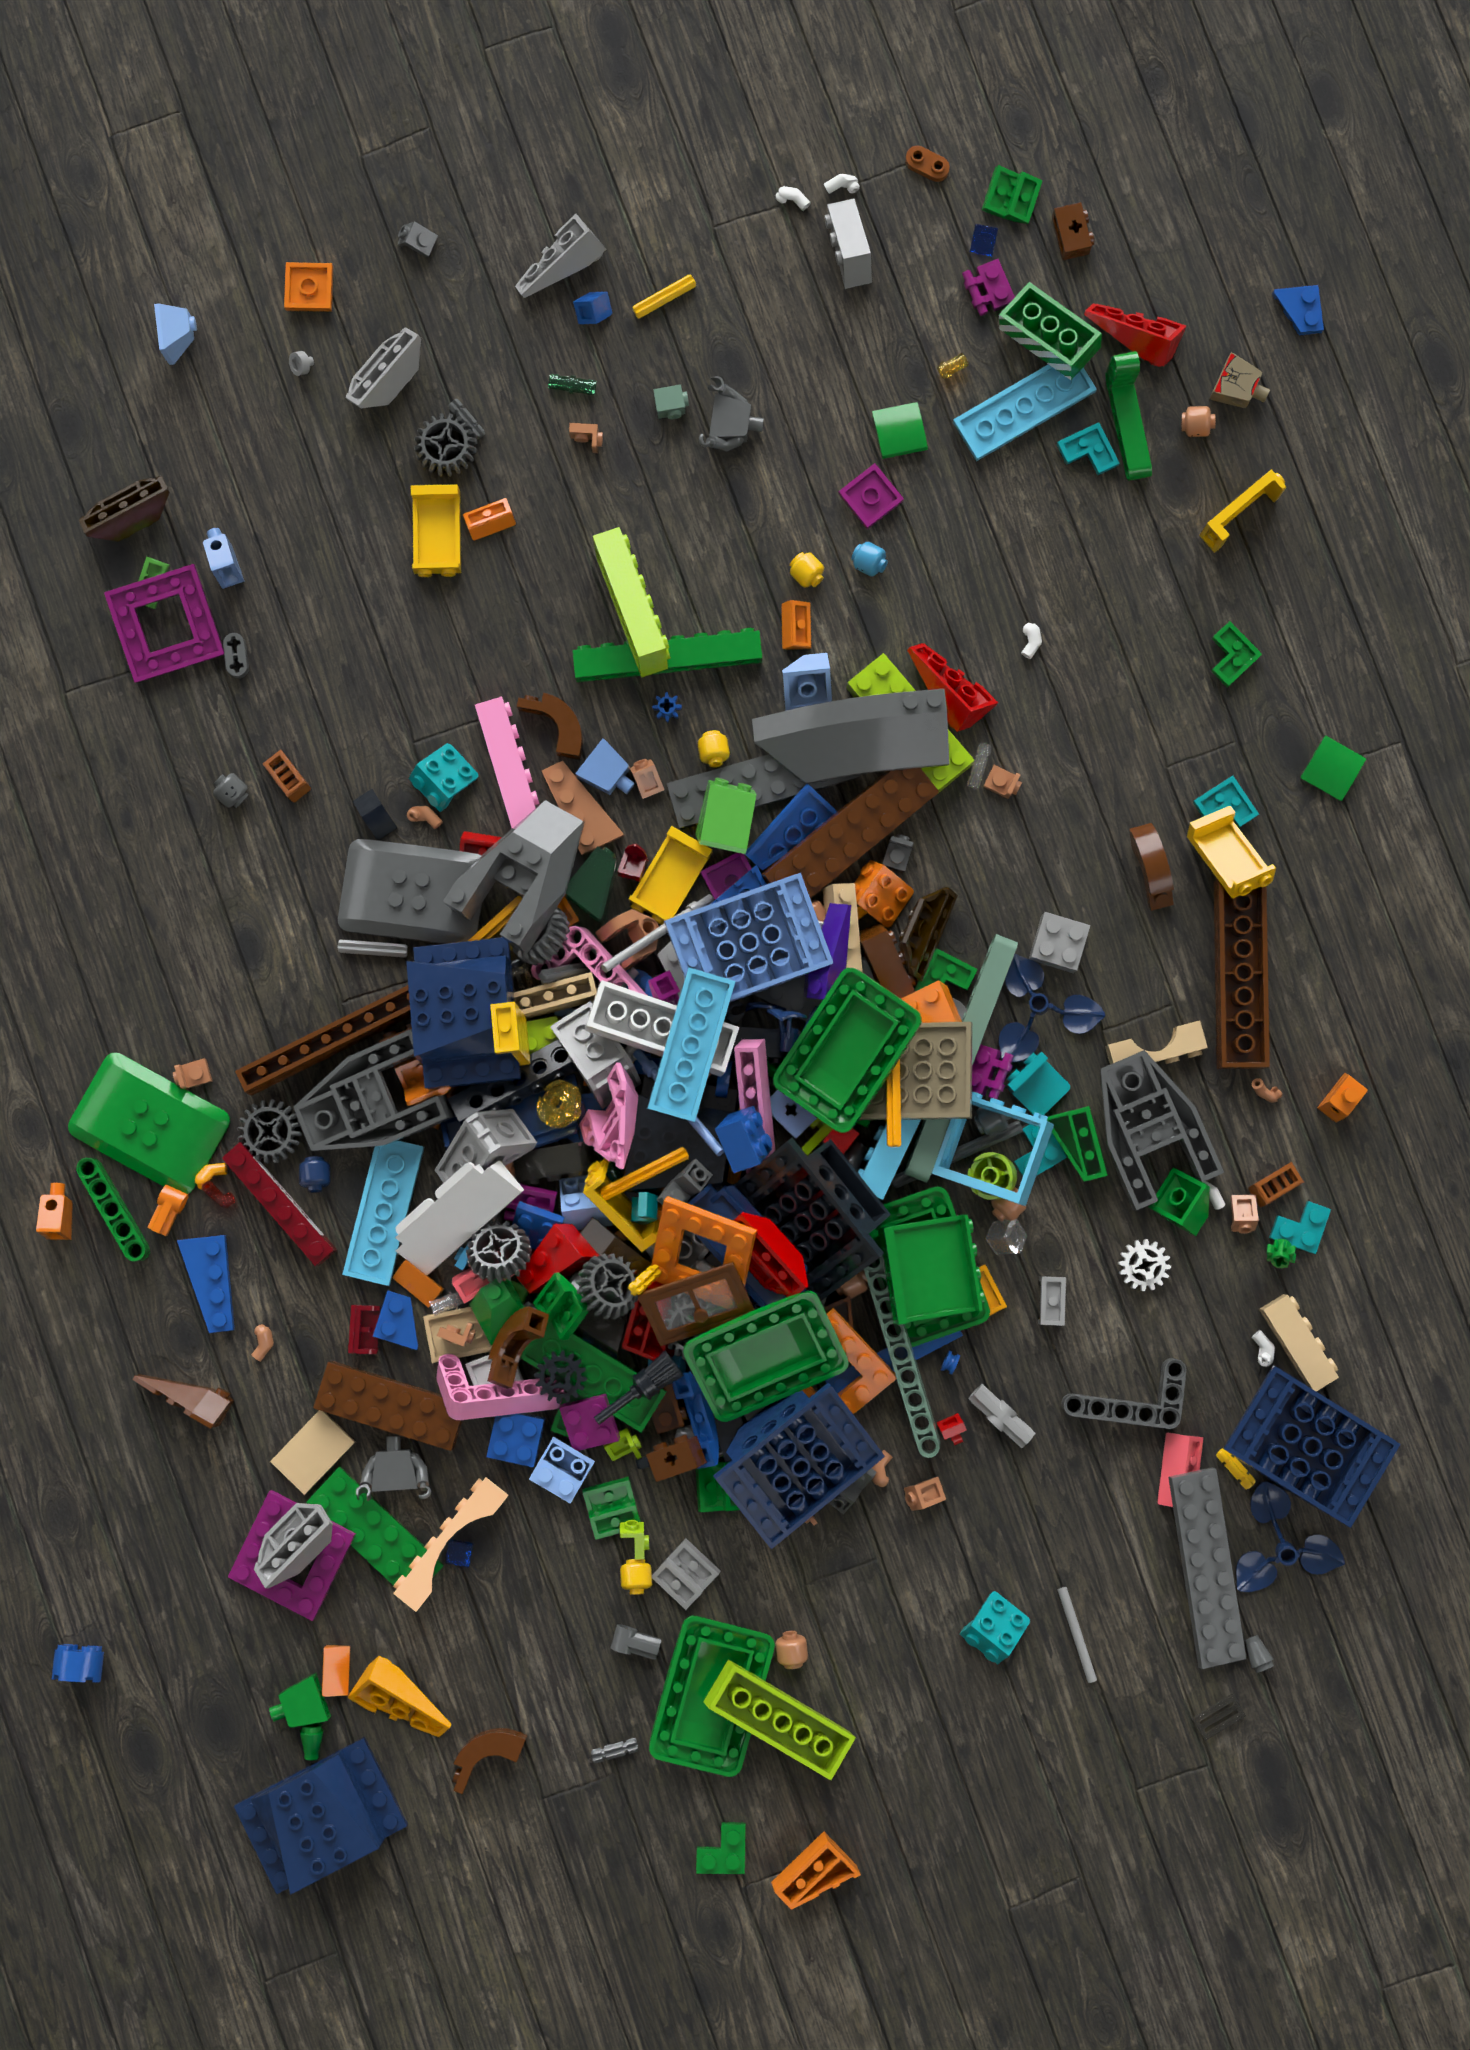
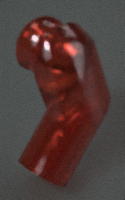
[202,1181,235,1208]

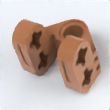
[595,909,659,971]

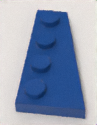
[745,784,837,870]
[177,1235,235,1333]

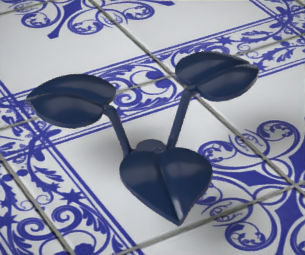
[999,954,1105,1062]
[746,1002,819,1052]
[1236,1481,1345,1592]

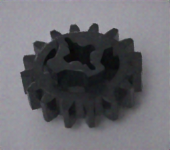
[534,1350,587,1404]

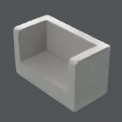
[1038,1276,1066,1326]

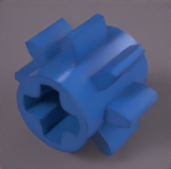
[652,692,682,723]

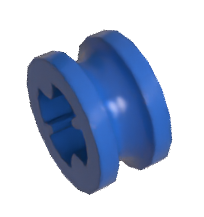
[941,1350,960,1375]

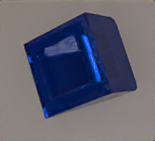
[970,224,998,256]
[446,1539,474,1567]

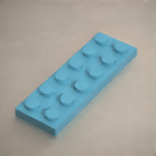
[953,364,1097,461]
[647,967,735,1122]
[342,1140,425,1286]

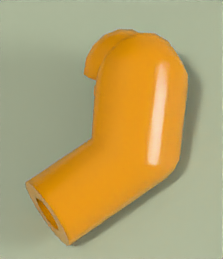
[195,1163,228,1190]

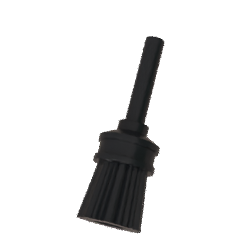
[594,1350,684,1425]

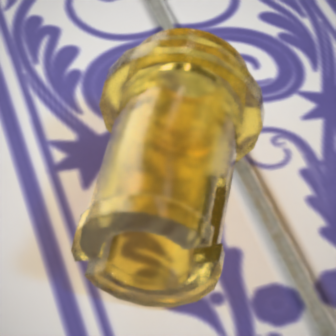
[937,353,969,379]

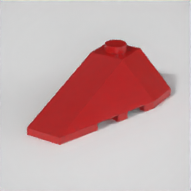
[1084,303,1186,367]
[907,643,998,732]

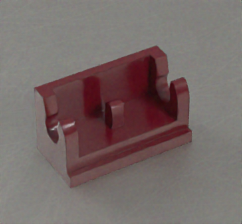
[348,1304,381,1354]

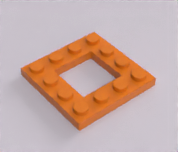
[651,1196,757,1310]
[801,1308,897,1414]

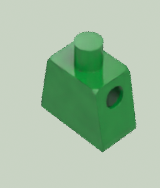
[269,1672,331,1728]

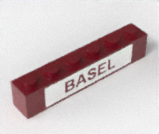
[222,1142,337,1266]

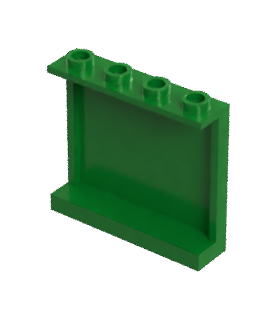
[878,1215,985,1325]

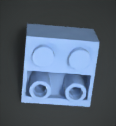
[559,1175,613,1230]
[529,1437,595,1504]

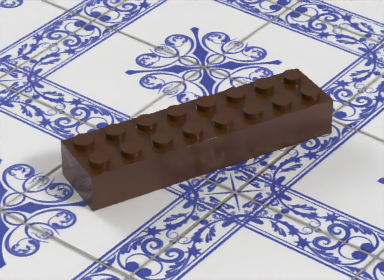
[761,768,939,898]
[1214,879,1270,1069]

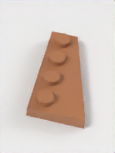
[542,761,624,856]

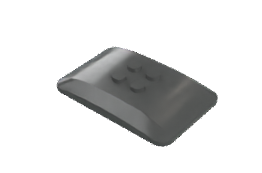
[338,839,482,944]

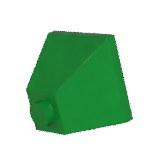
[1148,1167,1210,1236]
[469,1278,525,1345]

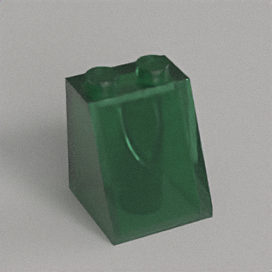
[565,846,618,925]

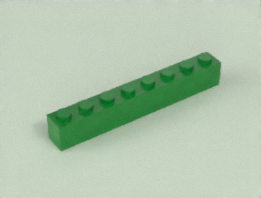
[572,628,762,683]

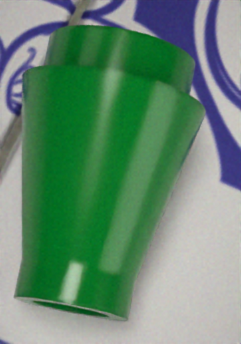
[300,1723,324,1760]

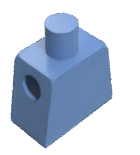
[203,528,244,589]
[575,738,635,795]

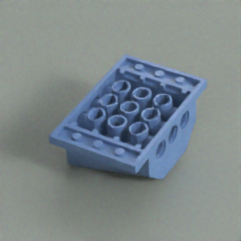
[664,873,833,1002]

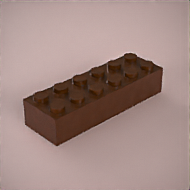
[313,1361,463,1451]

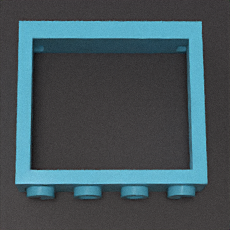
[932,1092,1054,1206]

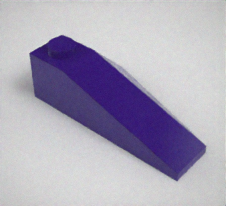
[804,903,851,1000]

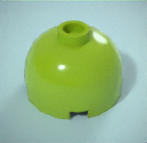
[968,1152,1017,1200]

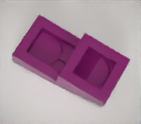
[648,970,680,1006]

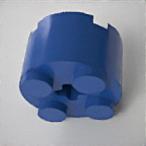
[51,1644,104,1682]

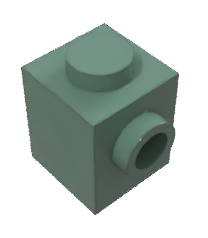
[653,384,689,419]

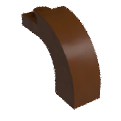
[517,692,583,760]
[1129,823,1174,911]
[487,1306,549,1389]
[452,1728,527,1794]

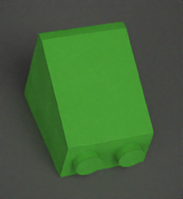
[695,778,757,854]

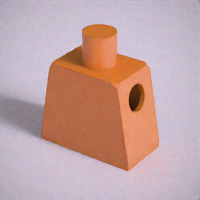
[1317,1073,1368,1123]
[36,1183,73,1240]

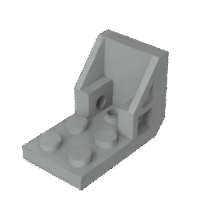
[550,1001,642,1109]
[435,1109,537,1183]

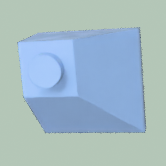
[154,304,197,365]
[782,653,832,711]

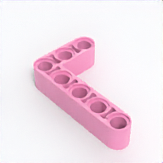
[531,926,648,996]
[436,1354,564,1420]

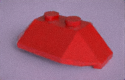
[733,1212,808,1297]

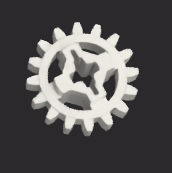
[1118,1239,1171,1291]

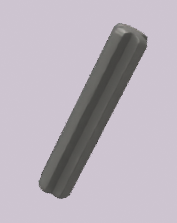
[538,959,594,984]

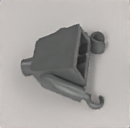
[699,376,764,452]
[356,1435,431,1501]

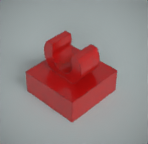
[936,1413,966,1446]

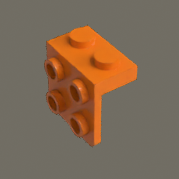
[854,860,914,928]
[394,1057,452,1106]

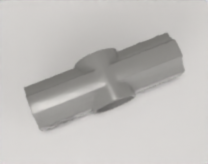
[968,1384,1036,1448]

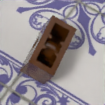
[1052,202,1094,261]
[646,1434,707,1482]

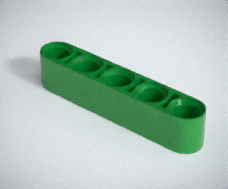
[76,1158,150,1261]

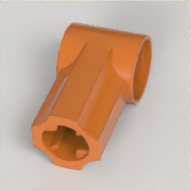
[147,1184,188,1236]

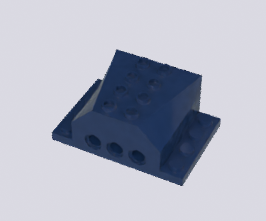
[406,937,521,1090]
[1223,1366,1401,1528]
[713,1383,885,1549]
[234,1737,408,1895]

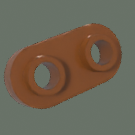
[905,146,950,182]

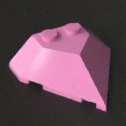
[579,1062,638,1169]

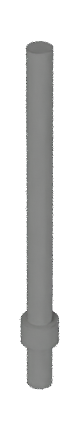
[601,894,714,973]

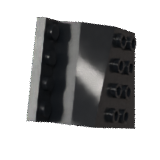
[624,1075,738,1203]
[734,1138,891,1301]

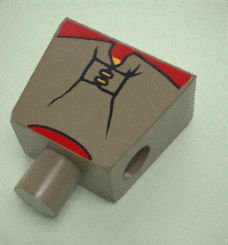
[1209,352,1270,408]

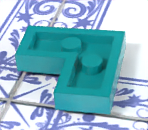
[1056,422,1120,475]
[1193,776,1259,828]
[1013,1124,1067,1177]
[1269,1201,1331,1254]

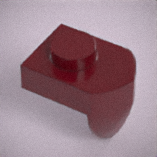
[617,844,648,882]

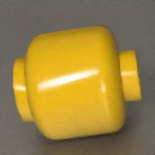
[790,552,824,588]
[698,730,730,767]
[620,1559,652,1595]

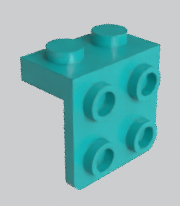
[408,743,479,812]
[1005,1052,1070,1115]
[960,1591,1030,1664]

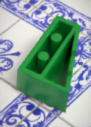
[1047,1106,1108,1182]

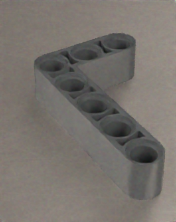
[1061,1358,1186,1429]

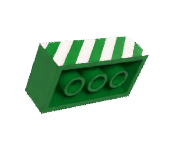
[999,282,1102,380]

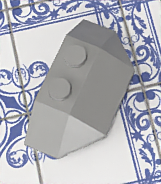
[346,327,421,408]
[254,1503,333,1588]

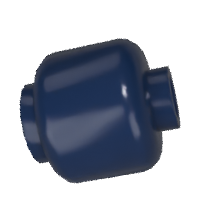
[299,1156,330,1193]

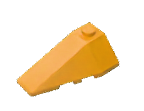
[348,1656,451,1737]

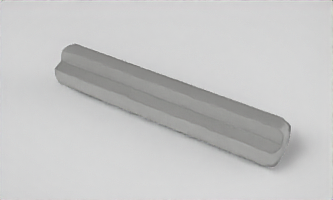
[338,940,408,957]

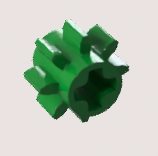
[1266,1239,1296,1268]

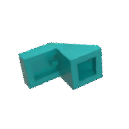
[631,1192,658,1225]

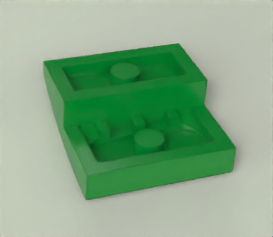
[981,165,1043,224]
[872,402,928,459]
[1300,735,1366,801]
[533,1272,589,1340]
[696,1461,740,1512]
[582,1476,641,1540]

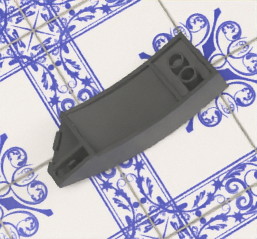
[752,689,949,784]

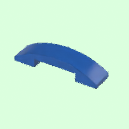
[672,1372,719,1469]

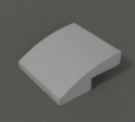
[652,1538,721,1610]

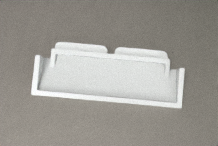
[395,1160,524,1275]

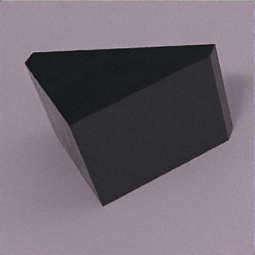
[352,789,397,841]

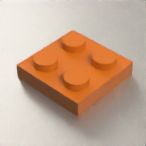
[284,262,333,312]

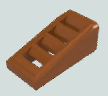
[263,750,311,802]
[1248,1162,1304,1208]

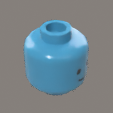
[851,542,888,577]

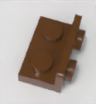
[652,1383,688,1434]

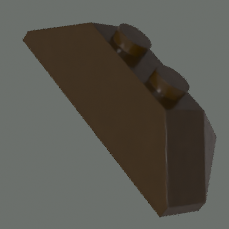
[79,476,170,542]
[898,887,958,982]
[580,1217,652,1296]

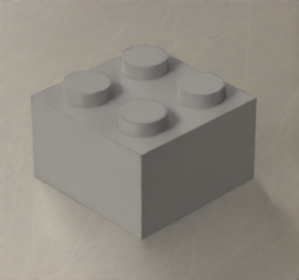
[1029,912,1090,973]

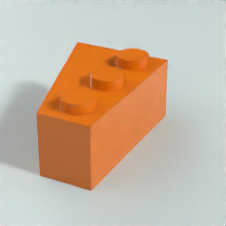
[771,1832,861,1910]

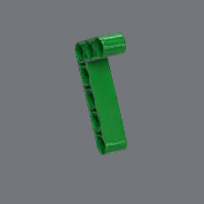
[1105,351,1152,481]

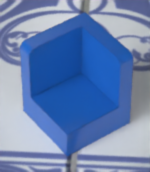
[573,292,612,324]

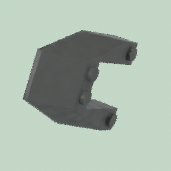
[443,800,584,954]
[294,1029,455,1151]
[1100,1050,1224,1210]

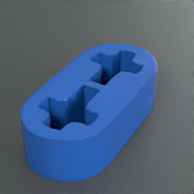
[715,1063,732,1098]

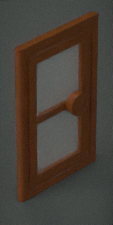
[637,1262,755,1346]

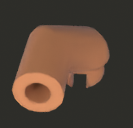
[407,806,443,829]

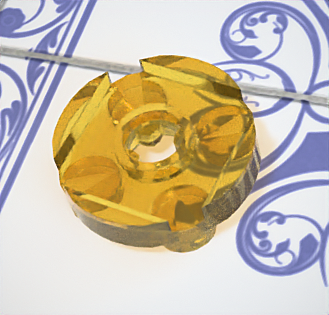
[537,1080,581,1129]

